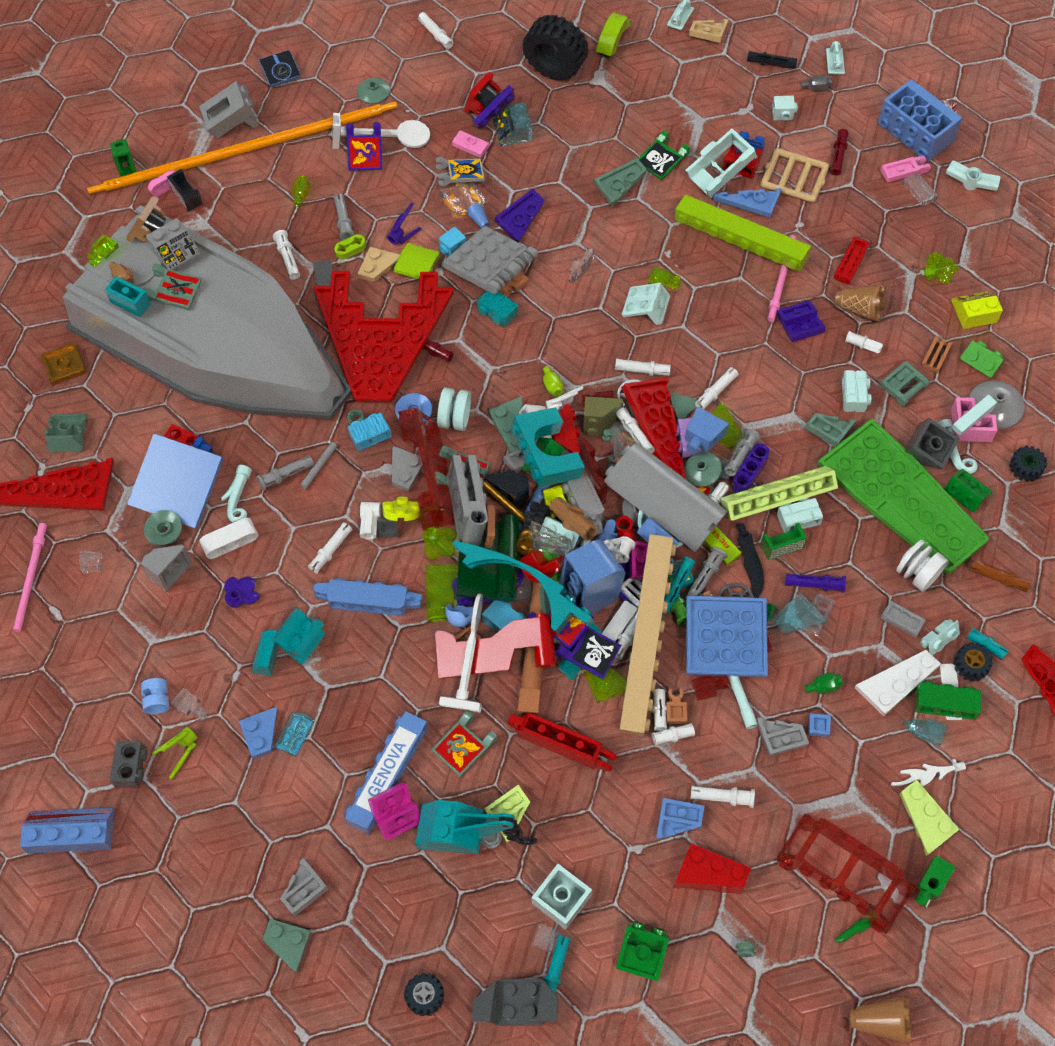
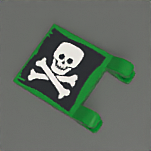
[638,130,690,180]

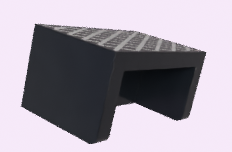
[167,169,203,211]

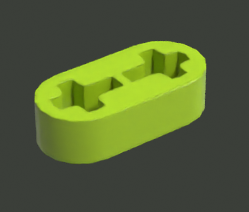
[334,234,366,260]

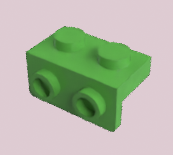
[960,340,1005,379]

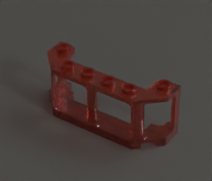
[775,814,916,934]

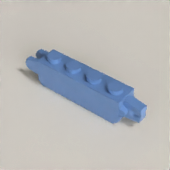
[313,578,422,616]

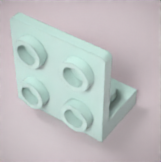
[622,283,670,325]

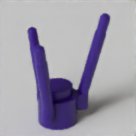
[386,203,421,245]

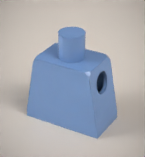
[685,407,729,453]

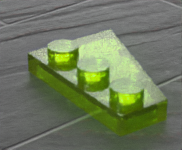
[426,564,458,622]

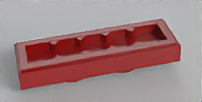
[833,237,870,285]

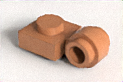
[498,272,529,297]

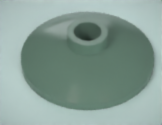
[357,78,390,104]
[684,452,722,487]
[144,510,182,546]

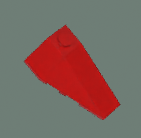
[1021,644,1055,715]

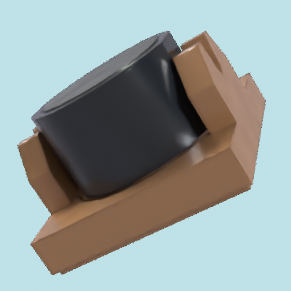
[126,195,166,243]

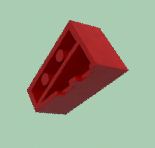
[674,843,751,894]

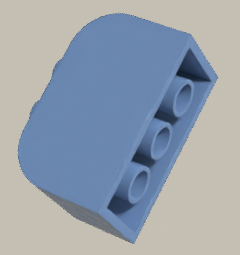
[559,540,625,615]

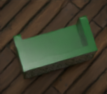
[761,523,807,560]

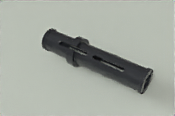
[747,51,798,69]

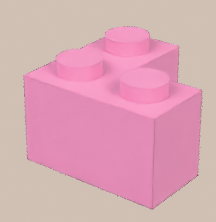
[951,397,997,442]

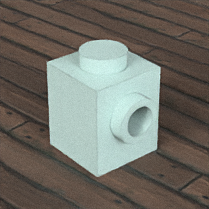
[772,95,798,120]

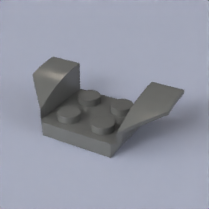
[472,979,559,1026]

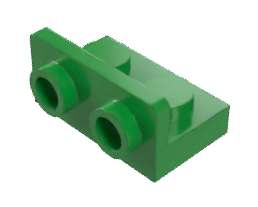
[944,468,993,512]

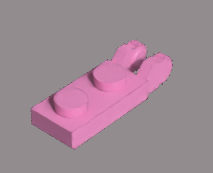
[880,156,931,183]

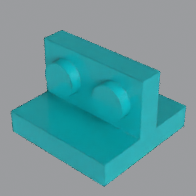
[272,608,326,665]

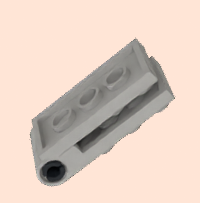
[447,455,488,546]

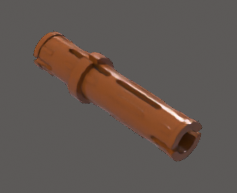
[970,559,1031,593]

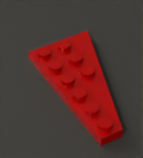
[0,458,114,511]

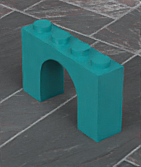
[511,407,585,487]

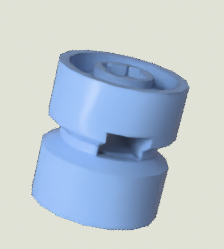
[141,678,170,714]

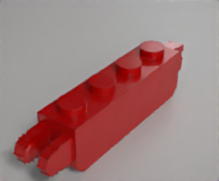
[507,713,617,772]

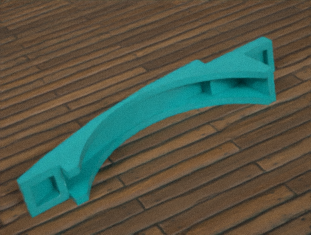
[452,541,594,634]

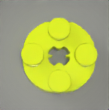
[382,497,421,521]

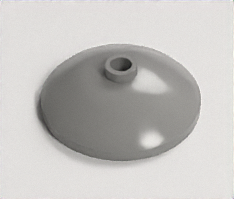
[969,380,1025,430]

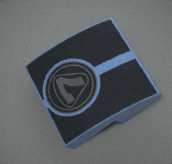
[258,50,301,88]

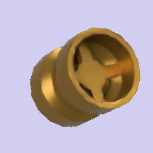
[517,528,539,554]

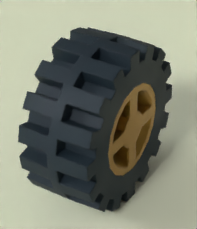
[953,642,993,682]

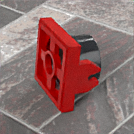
[464,72,501,114]

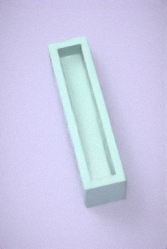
[952,394,997,435]

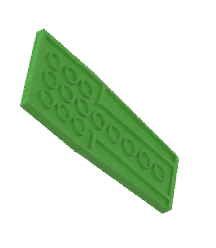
[818,419,989,574]

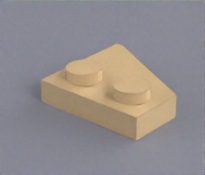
[689,19,728,43]
[357,247,400,282]

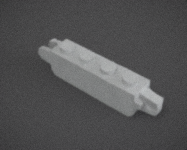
[561,449,604,534]

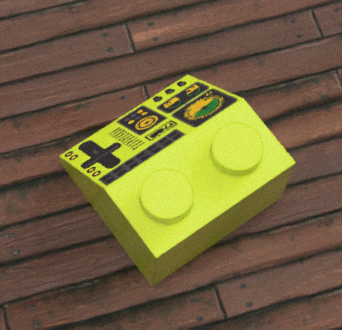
[951,292,1003,329]

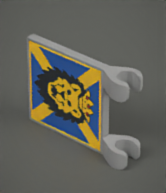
[436,157,485,186]

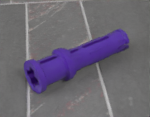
[785,573,846,593]

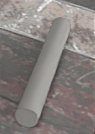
[300,442,337,489]

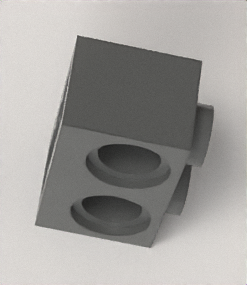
[110,741,147,788]

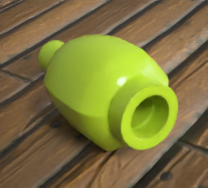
[543,366,564,397]

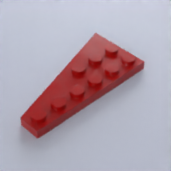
[621,377,686,479]

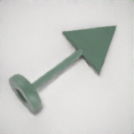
[624,392,697,420]

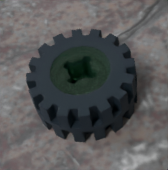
[1009,445,1047,482]

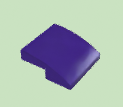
[777,300,825,342]

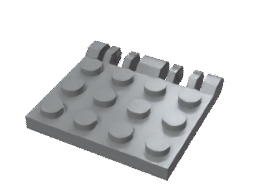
[443,226,538,294]

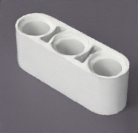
[200,518,258,559]

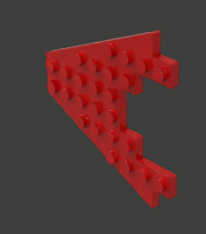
[314,271,454,403]

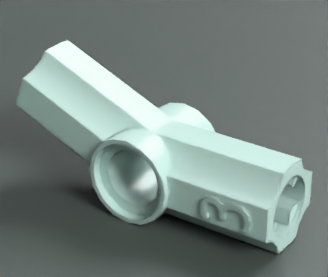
[946,161,1000,191]

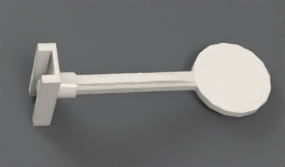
[332,113,430,149]
[439,593,483,713]

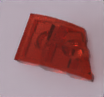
[580,438,607,505]

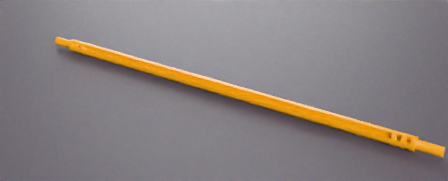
[87,101,397,195]

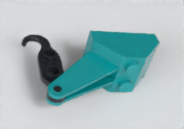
[415,800,537,855]

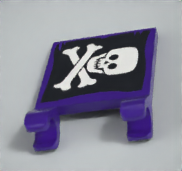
[556,627,622,679]

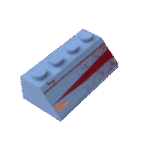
[20,807,114,854]

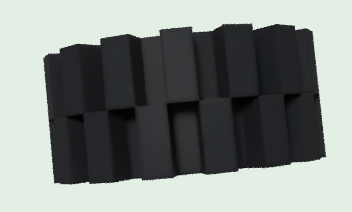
[523,501,550,534]

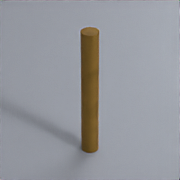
[483,480,527,523]

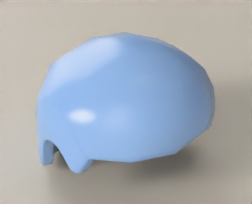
[445,604,474,627]

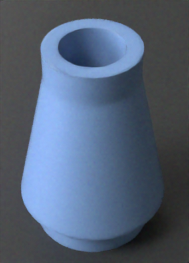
[467,203,490,228]

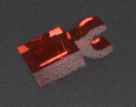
[692,676,729,701]

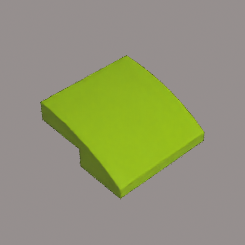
[394,243,440,279]

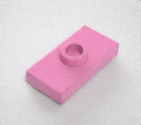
[452,130,489,158]

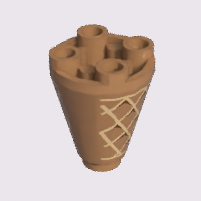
[835,285,887,322]

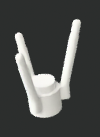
[545,386,584,416]

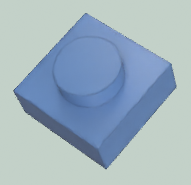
[808,713,831,737]

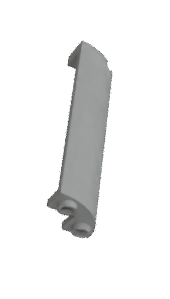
[603,442,728,552]

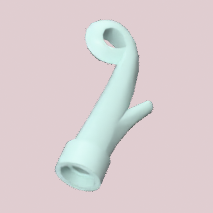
[938,419,978,474]
[221,465,252,523]

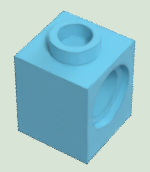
[439,227,466,257]

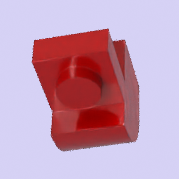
[518,548,565,583]

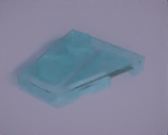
[771,593,827,635]

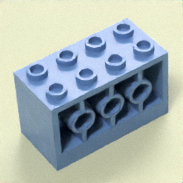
[878,79,962,162]

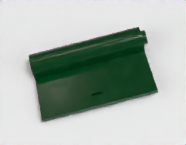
[456,514,519,603]

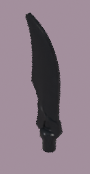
[737,523,764,598]

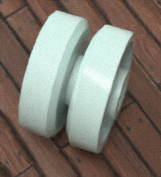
[437,387,471,431]

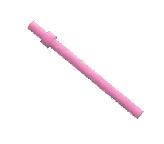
[767,235,796,322]
[13,523,47,632]

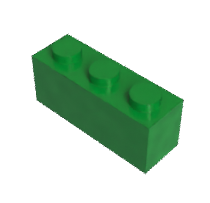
[915,681,981,720]

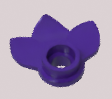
[224,577,260,608]

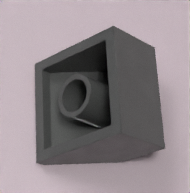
[905,418,960,470]

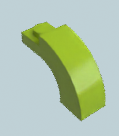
[596,13,632,56]

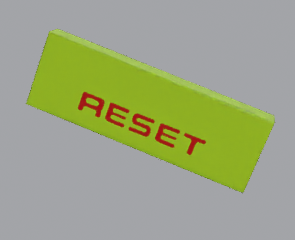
[704,526,742,567]

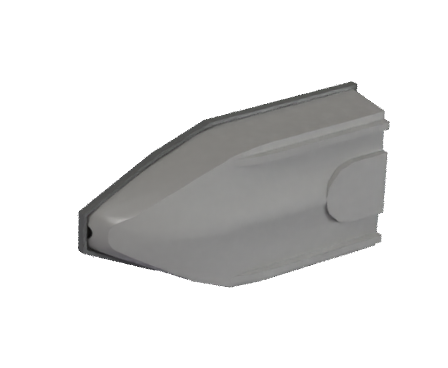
[63,205,352,420]

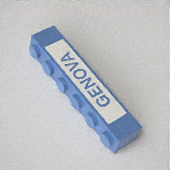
[344,711,428,835]

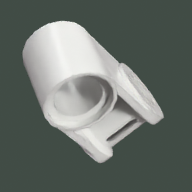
[603,537,635,563]

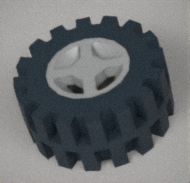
[404,973,444,1016]

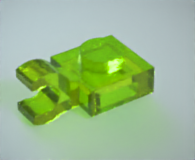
[86,234,119,267]
[648,267,681,289]

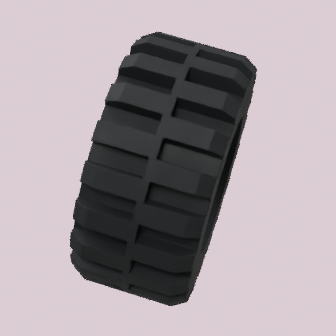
[522,15,589,81]

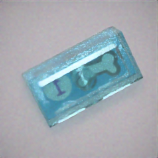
[274,712,314,756]

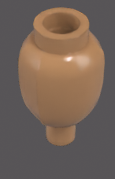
[109,262,134,284]

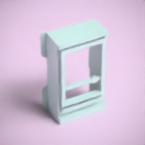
[686,129,757,198]

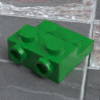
[616,921,670,981]

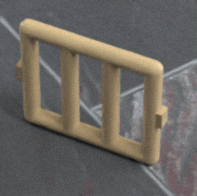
[760,148,829,203]

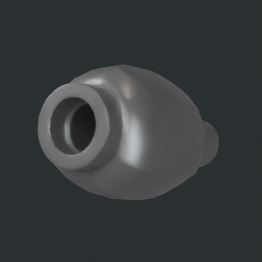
[801,75,832,91]

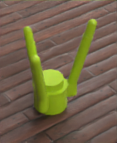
[152,727,197,779]

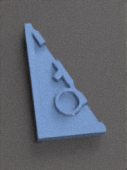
[713,188,781,218]

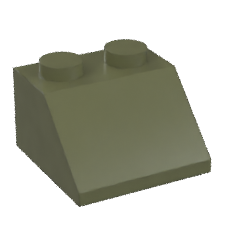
[583,397,623,437]

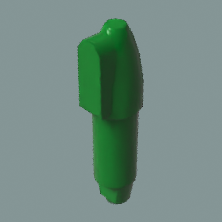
[836,918,872,943]

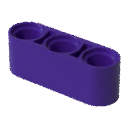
[732,444,769,493]

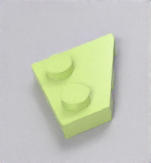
[484,785,530,843]

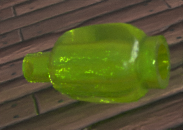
[292,175,310,206]

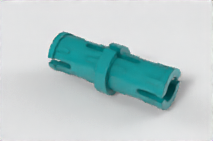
[967,628,1009,660]

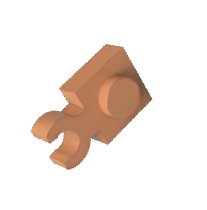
[666,689,687,724]

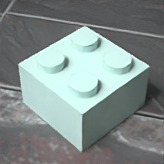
[531,864,592,930]

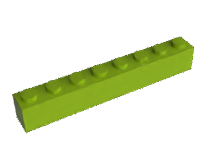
[675,194,811,272]

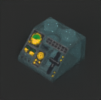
[493,102,532,147]

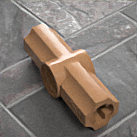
[549,497,598,541]

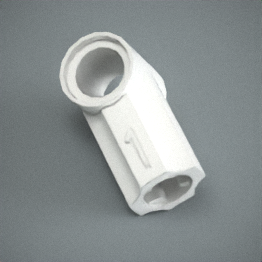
[360,502,381,540]

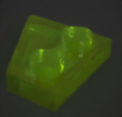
[581,667,627,704]

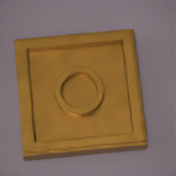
[40,342,87,385]

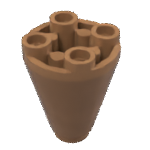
[850,996,911,1043]

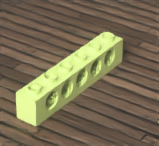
[720,466,838,521]

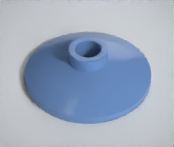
[395,393,432,426]

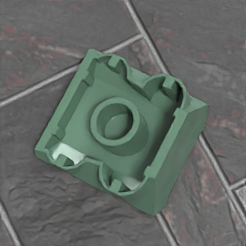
[44,413,87,454]

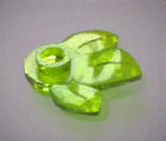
[924,252,958,285]
[423,527,457,561]

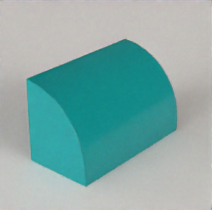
[251,630,279,676]

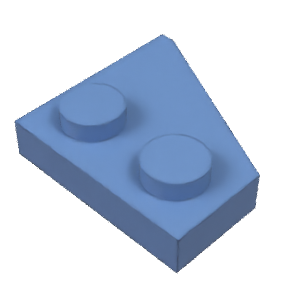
[239,707,278,759]
[656,798,704,839]

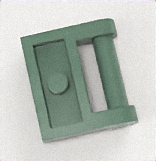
[880,361,930,406]

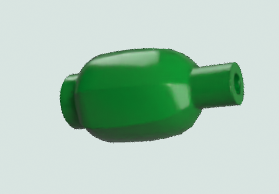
[805,672,843,694]

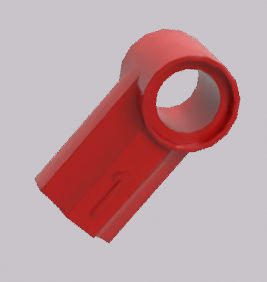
[615,516,637,541]

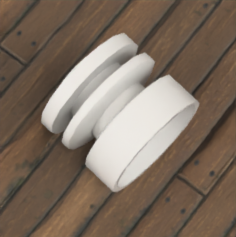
[896,540,949,592]

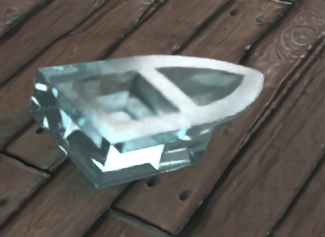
[903,719,947,747]

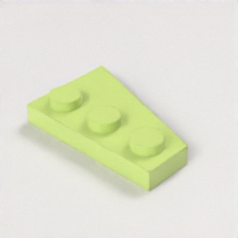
[900,780,959,856]

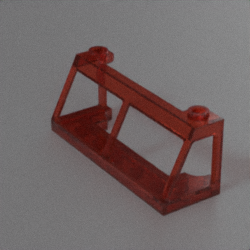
[398,408,455,531]

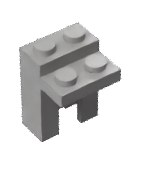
[199,81,259,139]

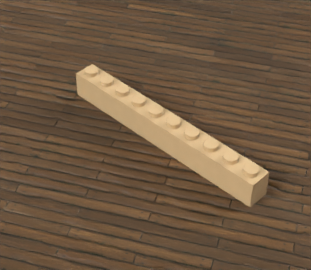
[619,534,676,736]

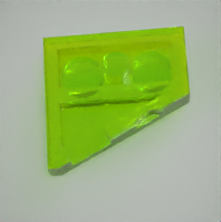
[712,402,743,450]

